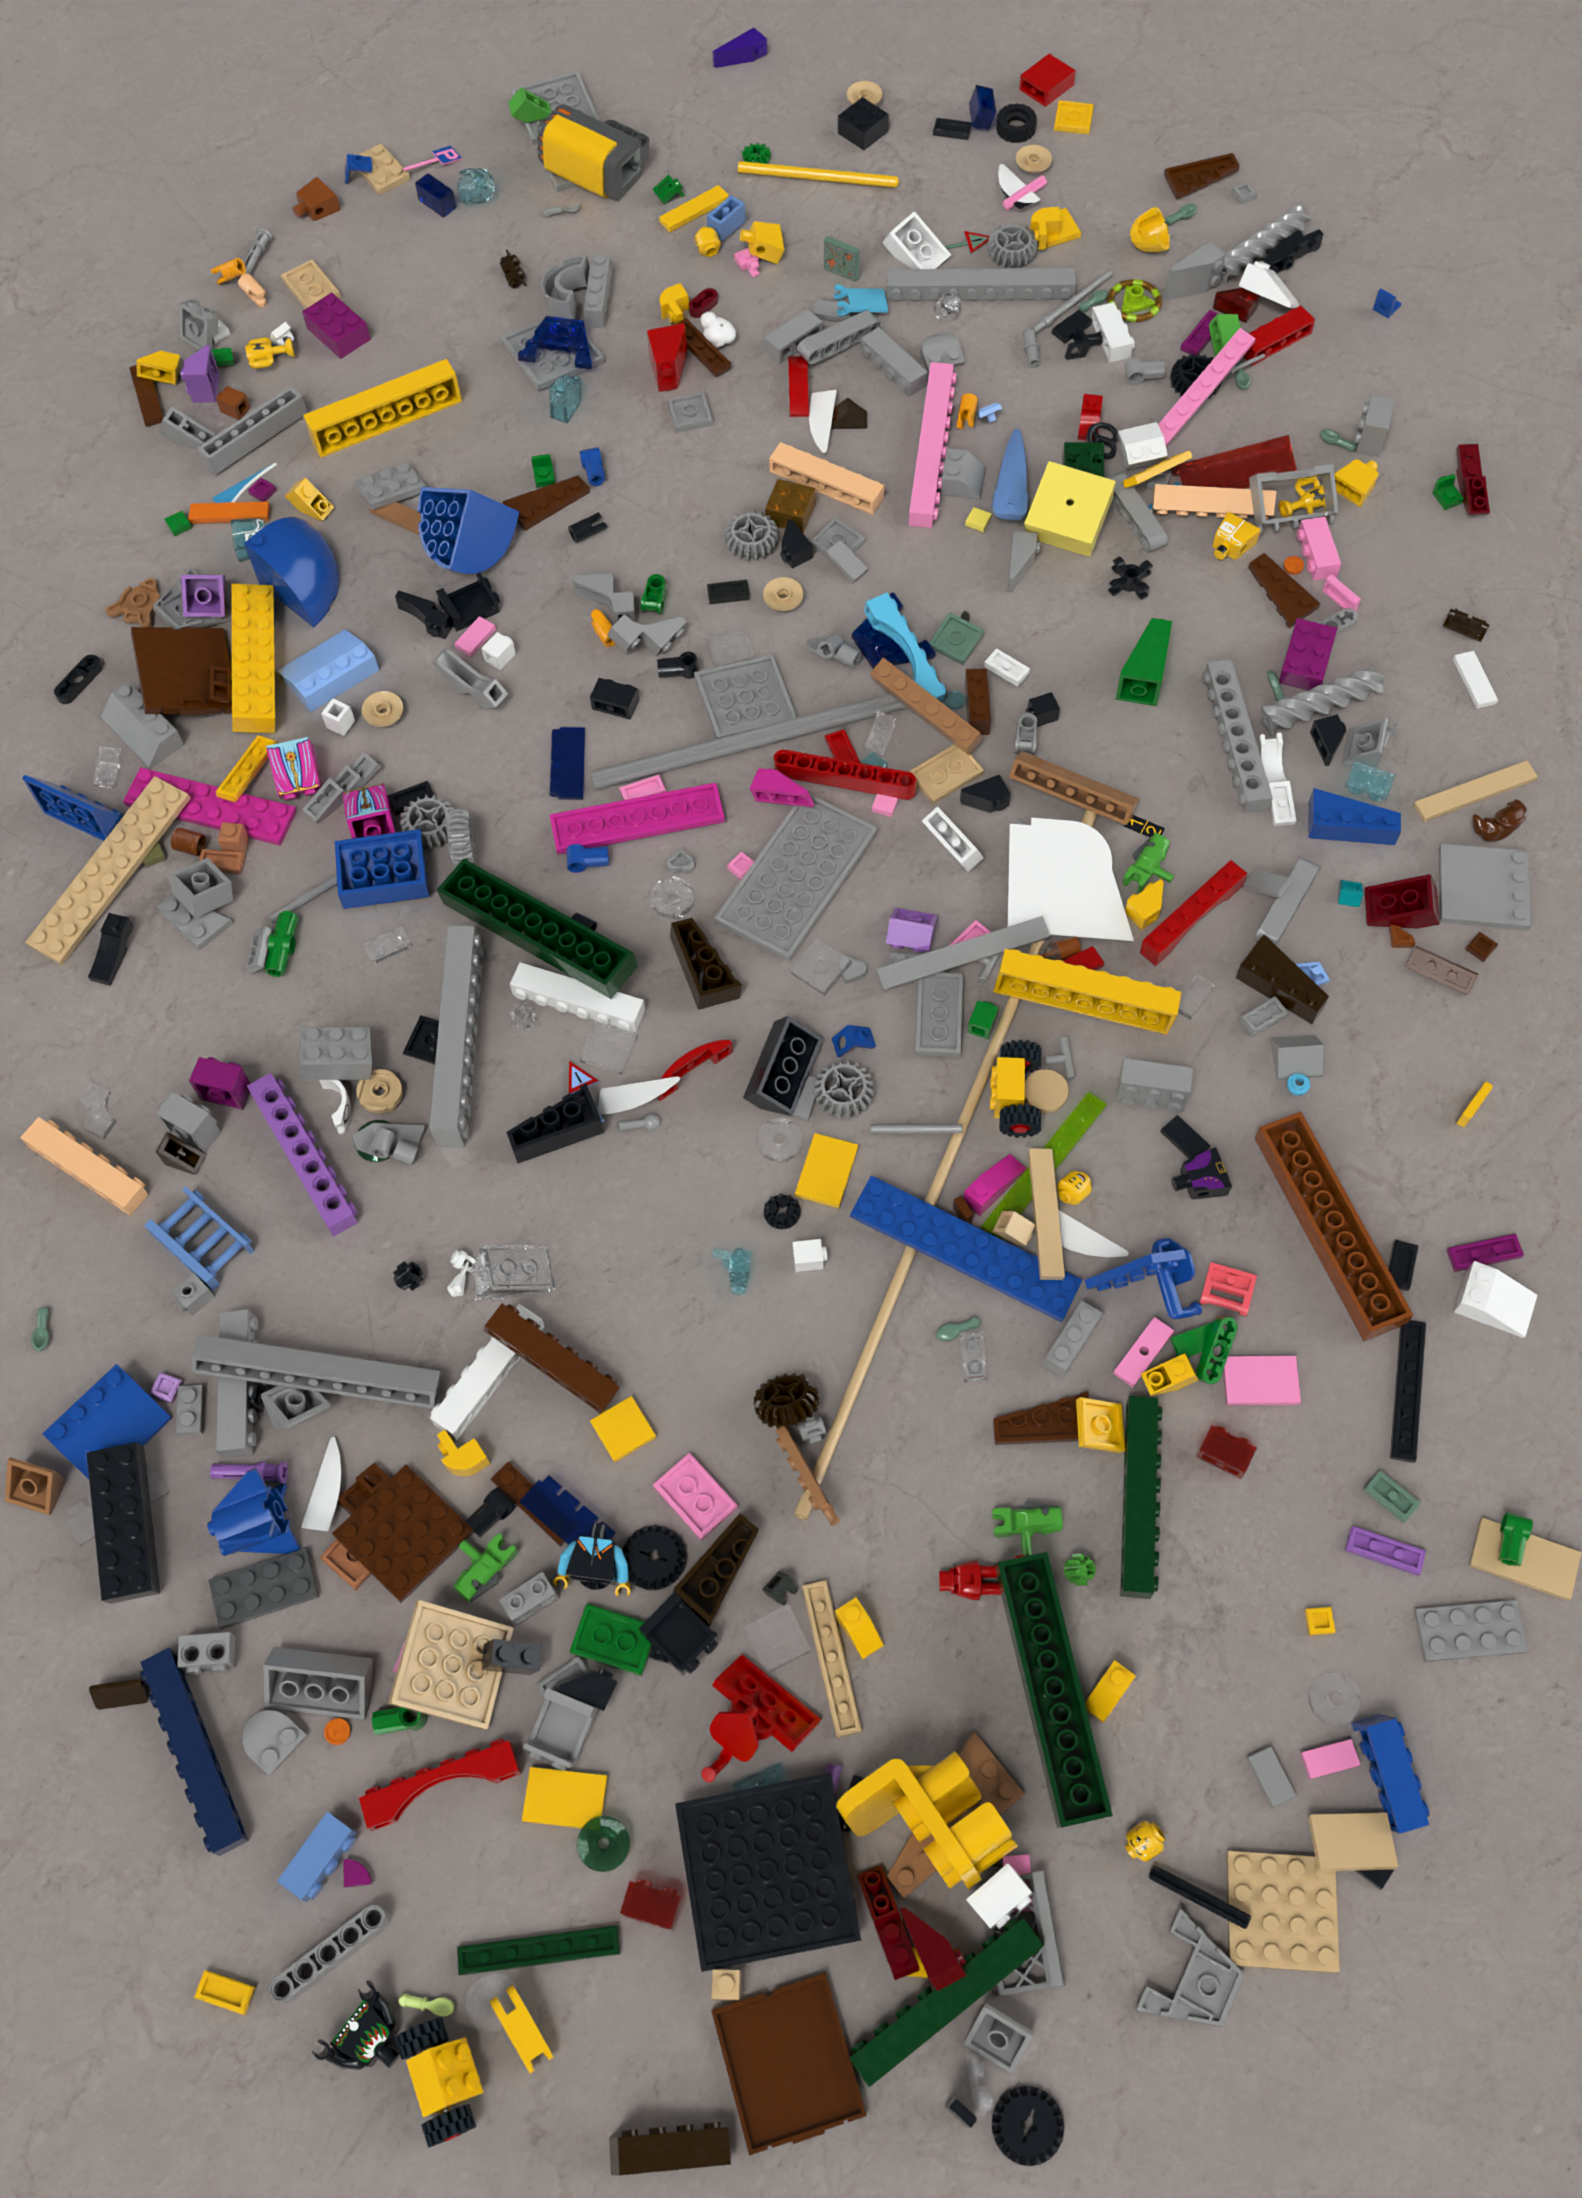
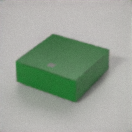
[164,511,192,536]

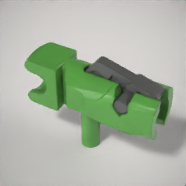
[1123,833,1175,893]
[992,1501,1063,1557]
[453,1533,518,1603]

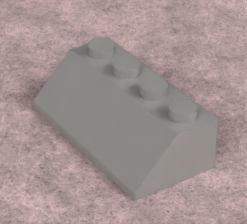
[101,681,184,769]
[264,1647,373,1720]

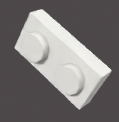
[984,648,1030,687]

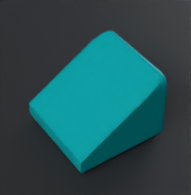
[1338,880,1363,907]

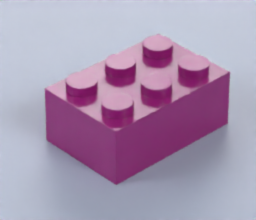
[302,292,371,359]
[1279,618,1338,691]

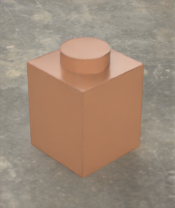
[217,822,249,854]

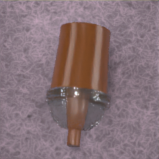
[1040,936,1081,960]

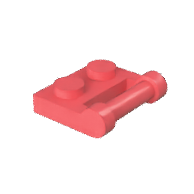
[1199,1262,1257,1317]

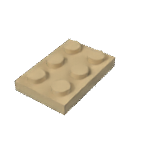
[358,143,410,195]

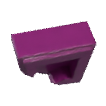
[343,1859,372,1888]

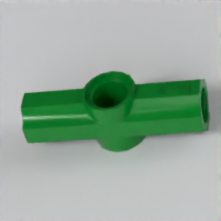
[264,911,299,977]

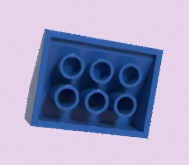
[22,775,123,841]
[335,829,430,909]
[42,1364,172,1479]

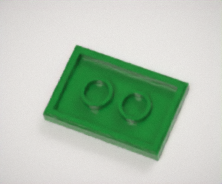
[569,1603,652,1677]

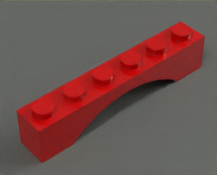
[1139,860,1247,966]
[359,1739,522,1831]

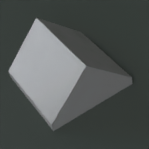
[1343,717,1388,771]
[1270,1035,1324,1080]
[261,1385,330,1429]
[964,2003,1034,2074]

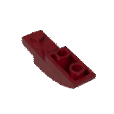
[1456,444,1490,515]
[857,1866,920,1981]

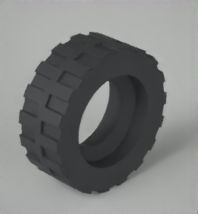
[996,103,1037,143]

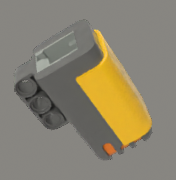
[537,104,649,200]

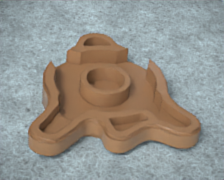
[106,578,161,627]

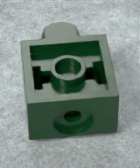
[1062,442,1104,477]

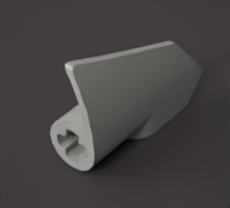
[807,634,872,668]
[352,1123,425,1165]

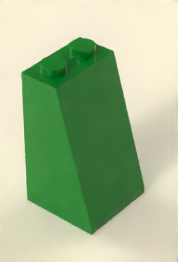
[1115,618,1172,706]

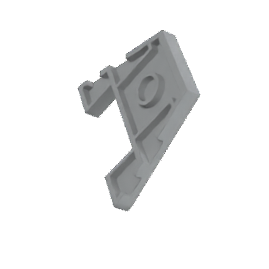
[153,567,232,630]
[1135,1909,1244,2027]

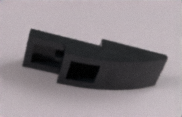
[1264,229,1323,274]

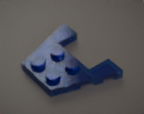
[518,316,592,370]
[851,592,936,669]

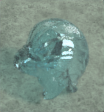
[457,168,495,205]

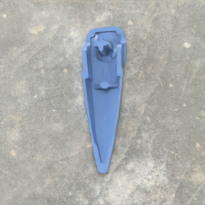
[991,429,1029,520]

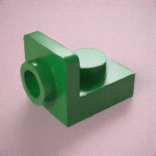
[653,174,685,204]
[531,454,555,488]
[1432,474,1464,510]

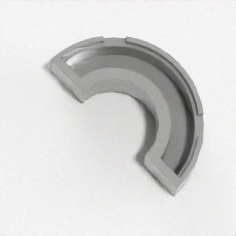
[541,255,590,323]

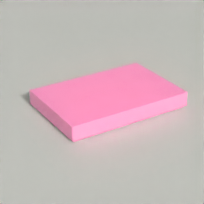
[1223,1356,1301,1405]
[653,1452,738,1541]

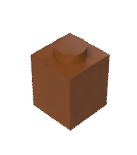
[216,386,250,420]

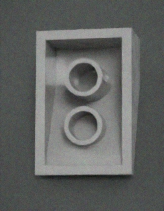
[1164,241,1226,300]

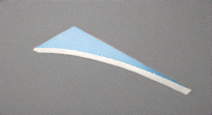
[212,463,277,503]

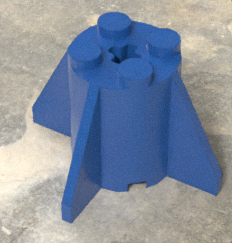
[207,1468,301,1556]

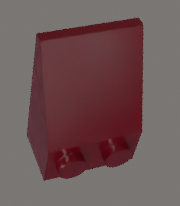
[1365,874,1440,929]

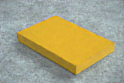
[795,1133,858,1209]
[522,1767,608,1831]

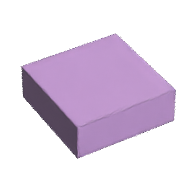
[149,1372,184,1404]

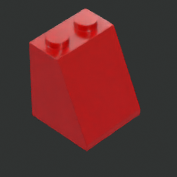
[647,323,687,392]

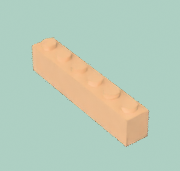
[769,442,885,515]
[1151,484,1276,520]
[20,1117,148,1216]

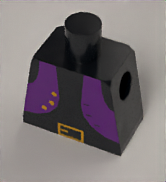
[1171,1147,1232,1200]

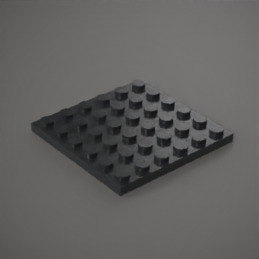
[675,1773,862,1972]

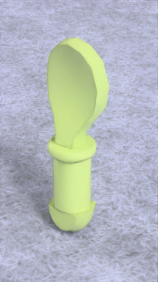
[398,1994,455,2016]

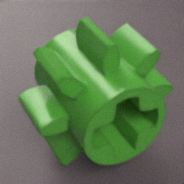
[1064,1553,1095,1586]

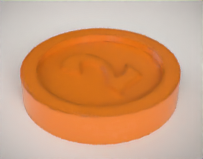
[1283,556,1304,575]
[324,1718,351,1745]

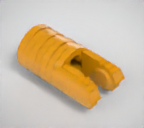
[211,258,246,285]
[956,393,978,429]
[591,609,616,647]

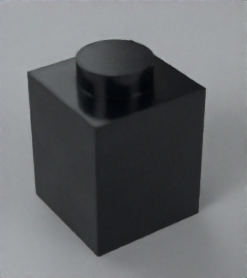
[1026,692,1060,727]

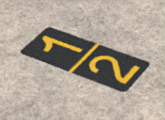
[1124,815,1165,838]

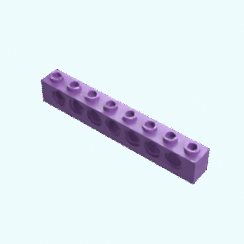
[247,1073,358,1237]

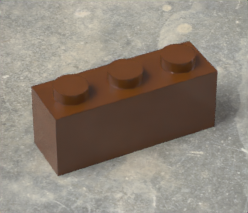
[964,668,991,735]

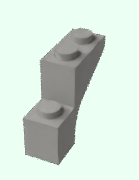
[573,573,635,623]
[607,614,687,656]
[432,649,508,709]

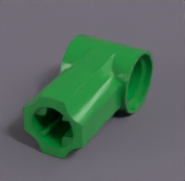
[195,347,234,366]
[1498,1512,1533,1567]
[372,1707,427,1736]

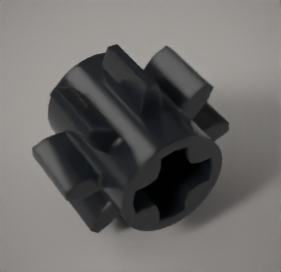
[393,1261,423,1291]

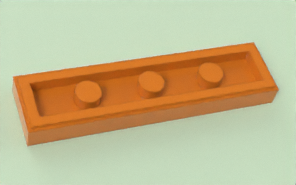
[188,501,270,524]

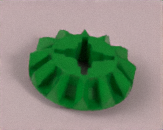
[742,142,771,164]

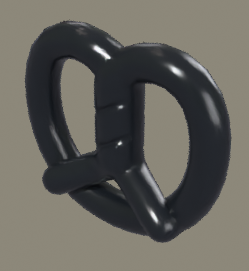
[1086,422,1118,459]

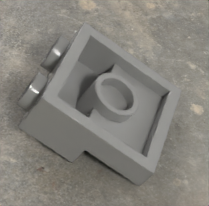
[180,298,218,349]

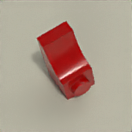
[1078,394,1103,441]

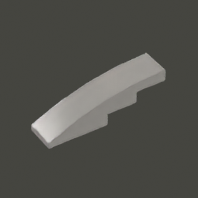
[302,752,381,823]

